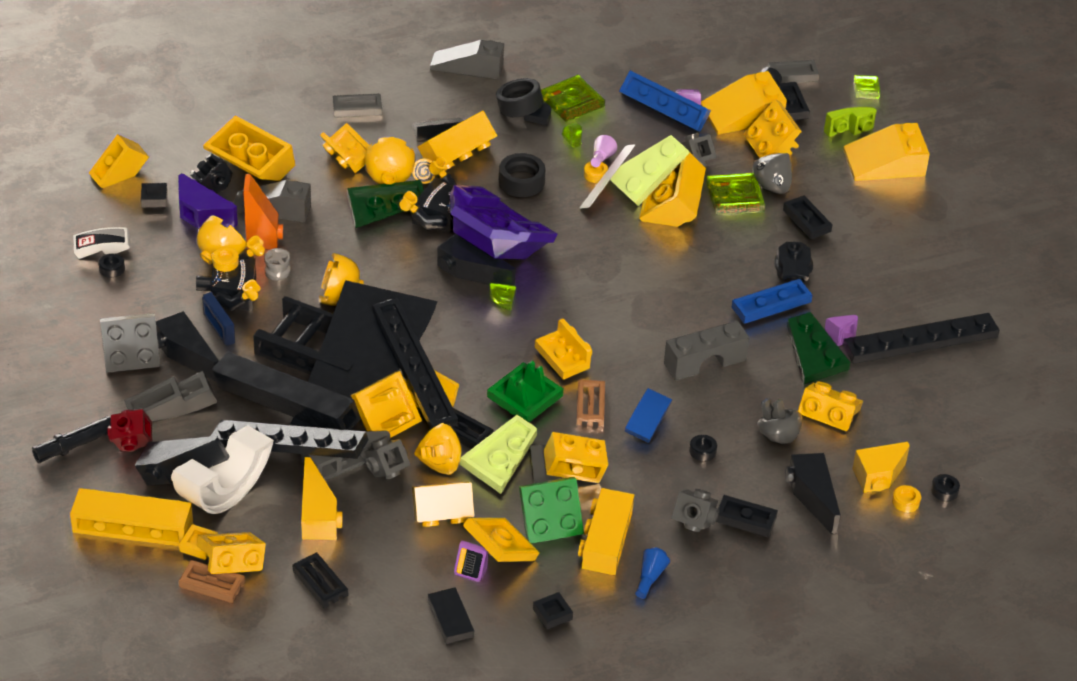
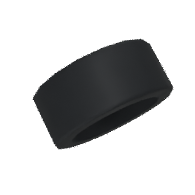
[496,78,544,118]
[498,153,546,197]

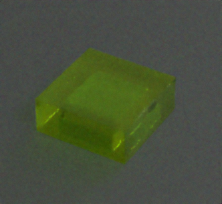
[853,76,880,99]

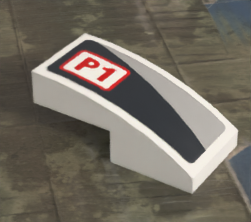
[73,227,130,259]

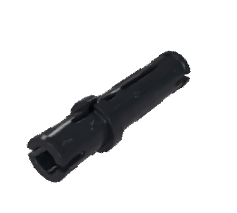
[32,416,111,464]

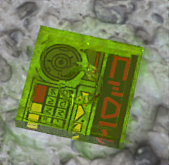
[541,75,605,122]
[706,173,765,215]

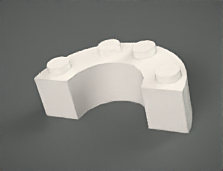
[171,425,274,514]

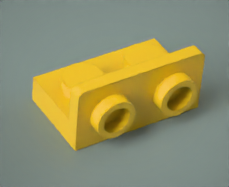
[197,532,266,574]

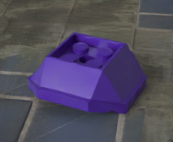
[450,185,557,259]

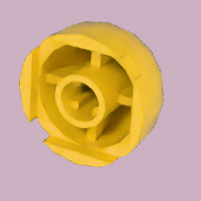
[365,137,415,184]
[197,215,249,265]
[319,253,364,306]

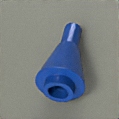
[635,547,670,599]

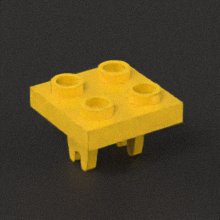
[744,99,802,158]
[351,371,422,438]

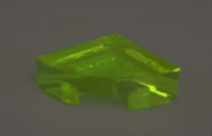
[562,123,582,148]
[490,283,516,311]

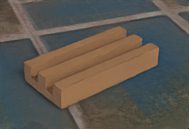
[576,380,605,426]
[179,560,245,604]

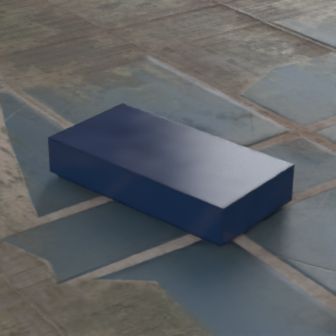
[202,292,235,346]

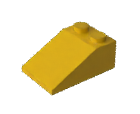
[701,71,787,135]
[843,123,930,181]

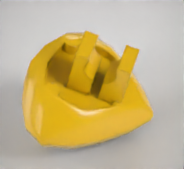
[414,423,462,475]

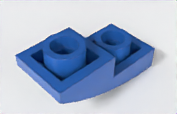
[625,388,672,443]

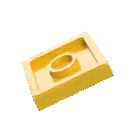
[463,518,539,562]

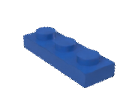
[731,279,813,324]

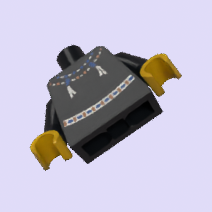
[399,156,457,232]
[196,235,265,311]

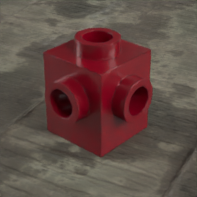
[108,409,153,452]

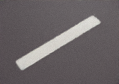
[580,145,635,209]

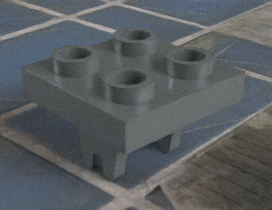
[100,313,160,373]

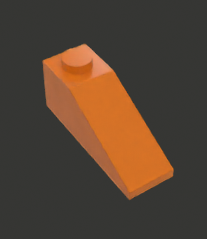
[244,174,284,250]

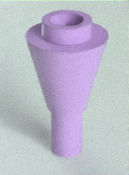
[591,135,617,167]

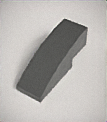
[124,371,217,421]

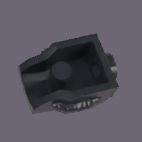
[190,154,233,193]
[774,241,813,282]

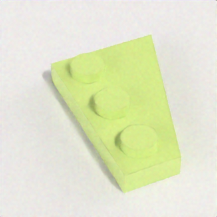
[610,135,690,206]
[460,415,537,494]

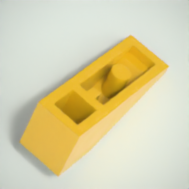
[301,457,343,540]

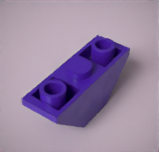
[178,173,238,229]

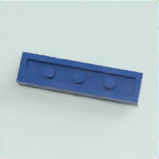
[619,70,711,132]

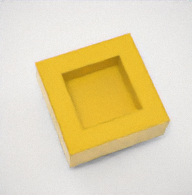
[179,524,218,560]

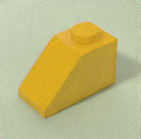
[89,134,149,188]
[852,442,910,493]

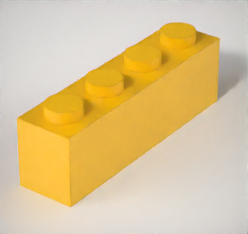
[70,488,193,546]

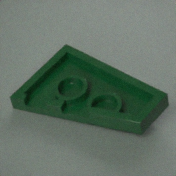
[347,180,424,228]
[787,312,851,385]

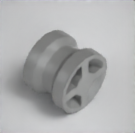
[264,248,291,281]

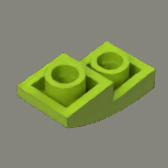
[824,107,877,137]

